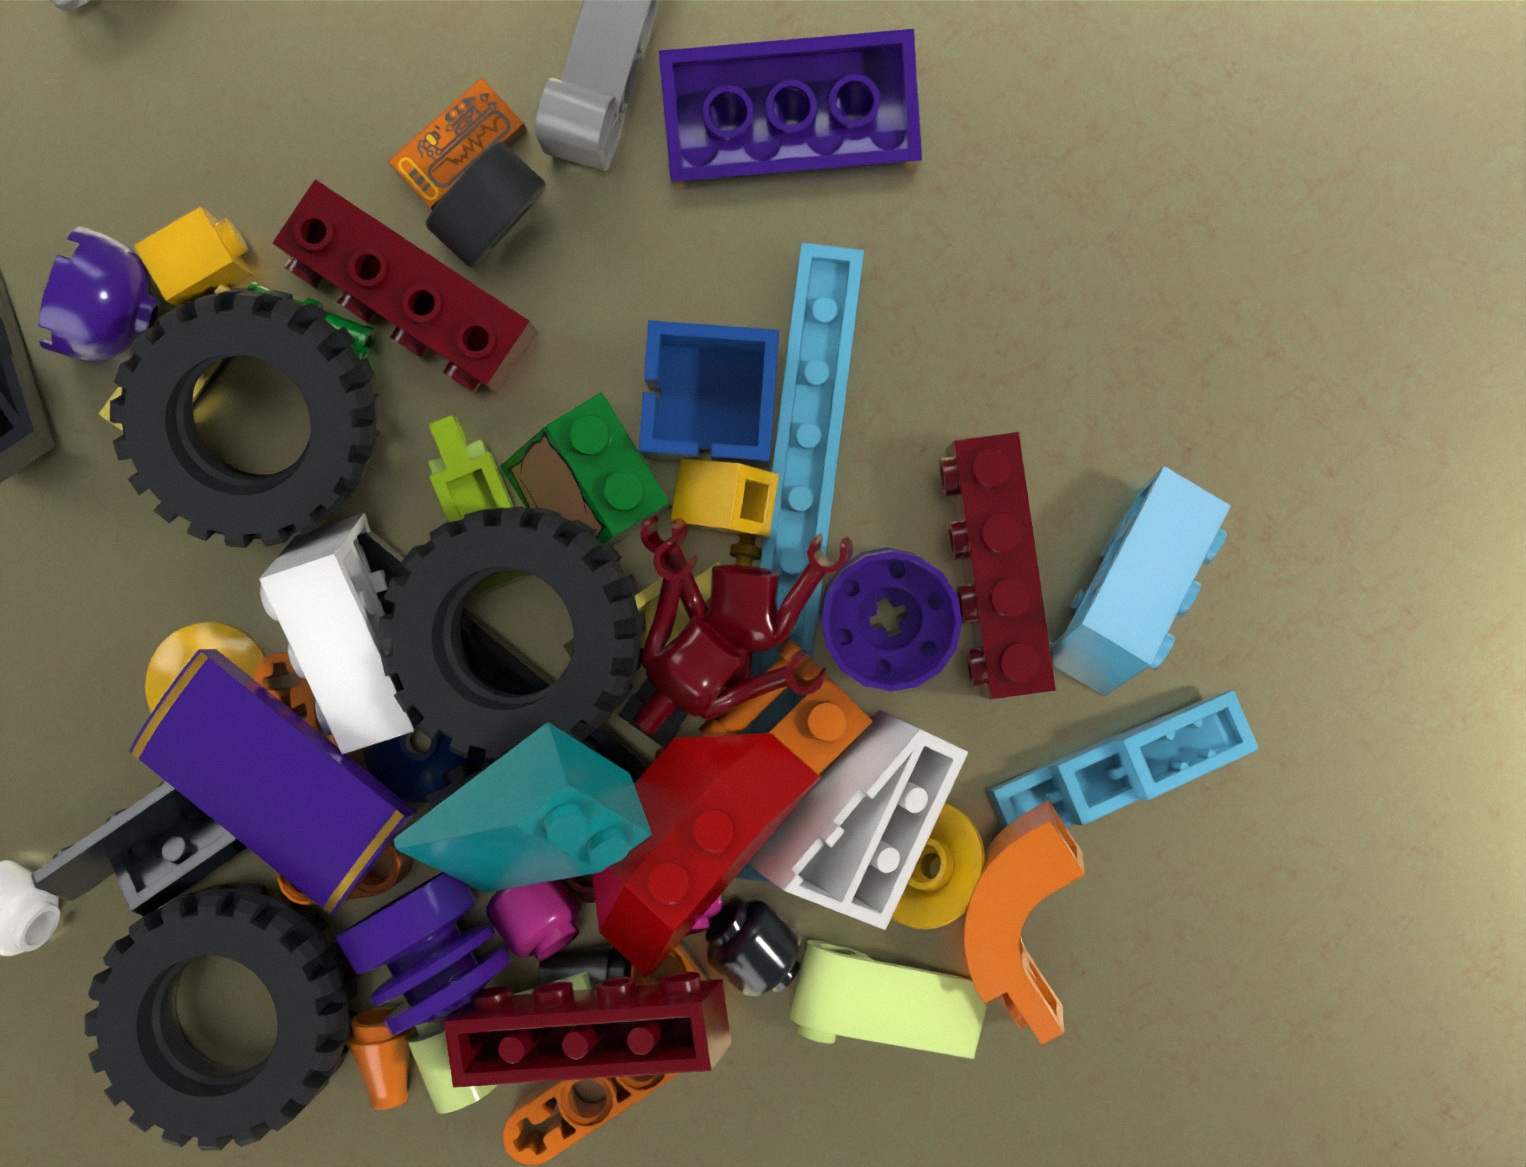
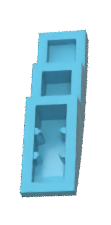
[986,690,1259,830]

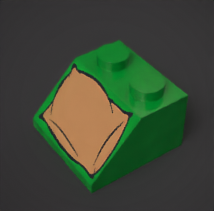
[500,391,673,545]

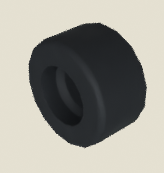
[426,142,546,267]

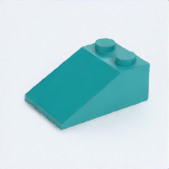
[394,722,653,893]

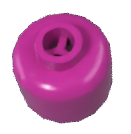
[486,879,582,962]

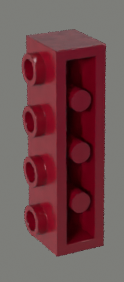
[272,179,538,394]
[939,432,1056,700]
[444,972,732,1088]

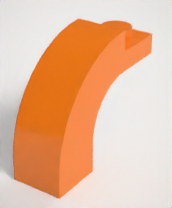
[964,800,1085,1045]

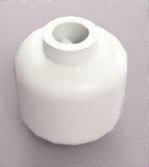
[0,860,60,957]

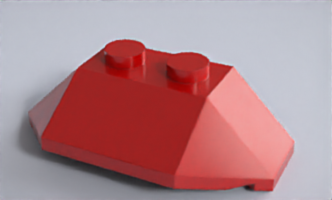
[592,733,822,978]

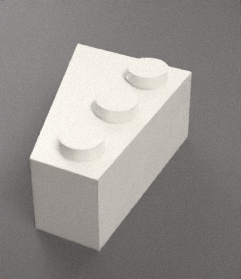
[259,512,422,754]
[748,710,968,930]

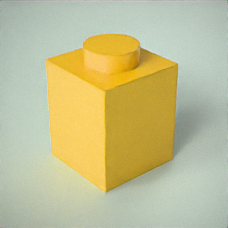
[133,206,252,307]
[670,458,779,538]

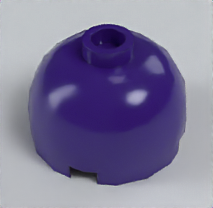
[38,226,160,361]

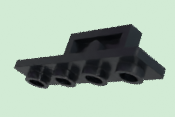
[31,779,247,916]

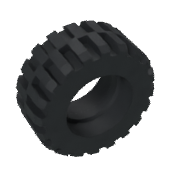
[110,287,382,548]
[379,506,646,764]
[85,883,358,1151]

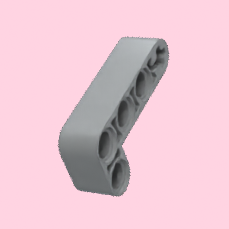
[535,0,660,171]

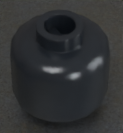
[705,899,801,997]

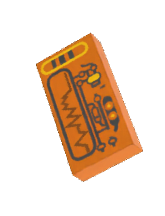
[388,77,527,210]

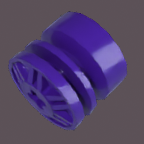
[820,547,962,692]
[334,872,511,1035]

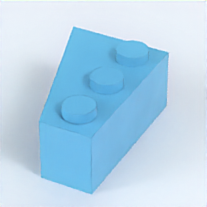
[1049,466,1231,696]

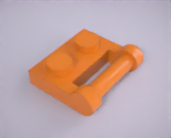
[699,638,873,774]

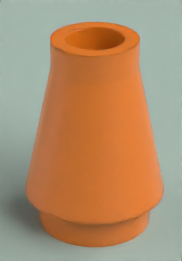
[347,1006,411,1110]

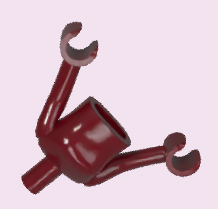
[640,515,853,688]
[633,537,827,735]

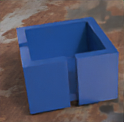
[638,320,779,468]

